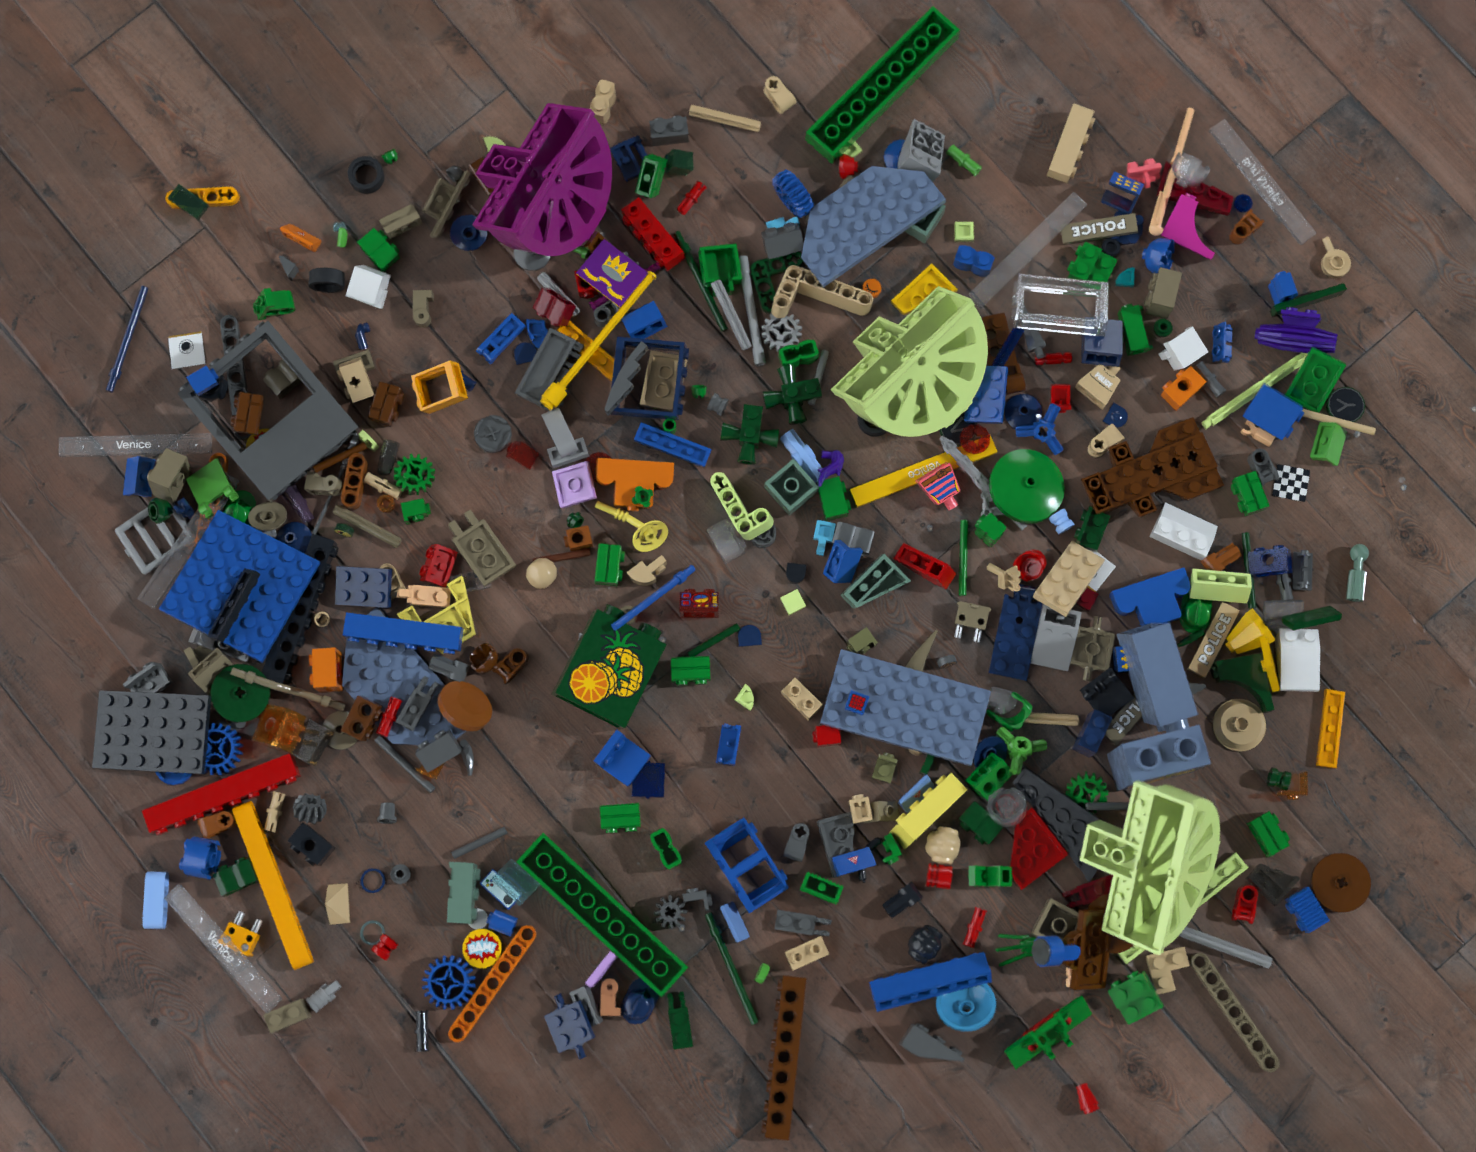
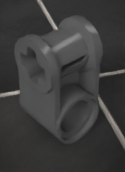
[594,300,630,328]
[1247,449,1279,487]
[783,823,809,862]

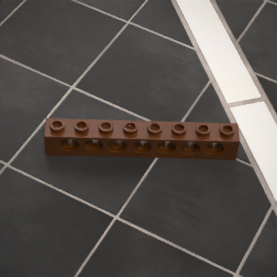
[761,975,807,1141]

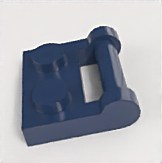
[610,135,647,182]

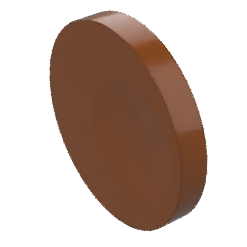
[438,681,492,731]

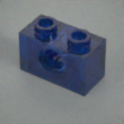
[1248,545,1293,578]

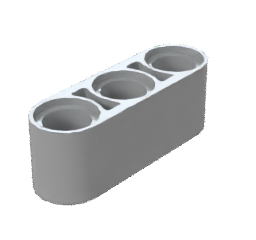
[541,407,579,458]

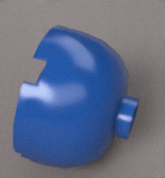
[1142,238,1175,273]

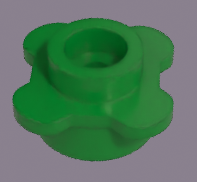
[632,486,653,508]

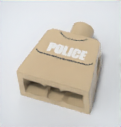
[1075,365,1121,410]

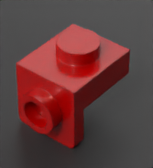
[1050,384,1071,413]

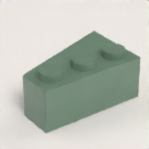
[840,554,911,609]
[447,862,481,924]

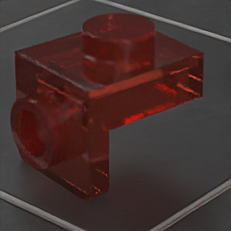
[506,441,539,470]

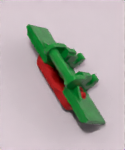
[1004,995,1092,1070]

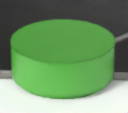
[755,963,770,984]

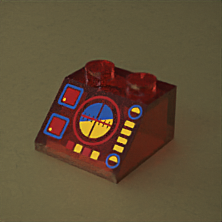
[679,589,719,618]

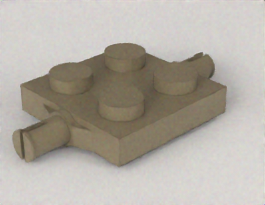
[1070,616,1115,682]

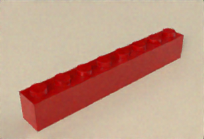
[142,753,301,836]

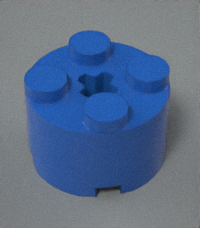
[179,836,221,880]

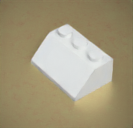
[1149,503,1218,560]

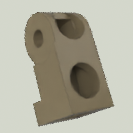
[413,290,434,328]
[304,471,343,496]

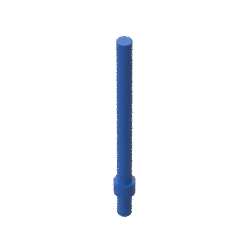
[611,565,695,631]

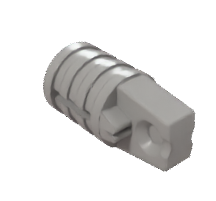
[306,980,342,1013]

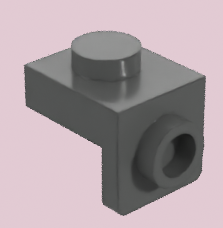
[683,888,712,911]

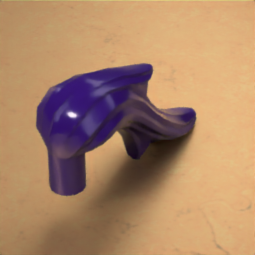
[818,450,844,487]

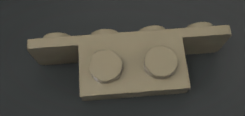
[422,170,471,238]

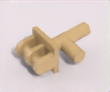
[987,563,1021,591]

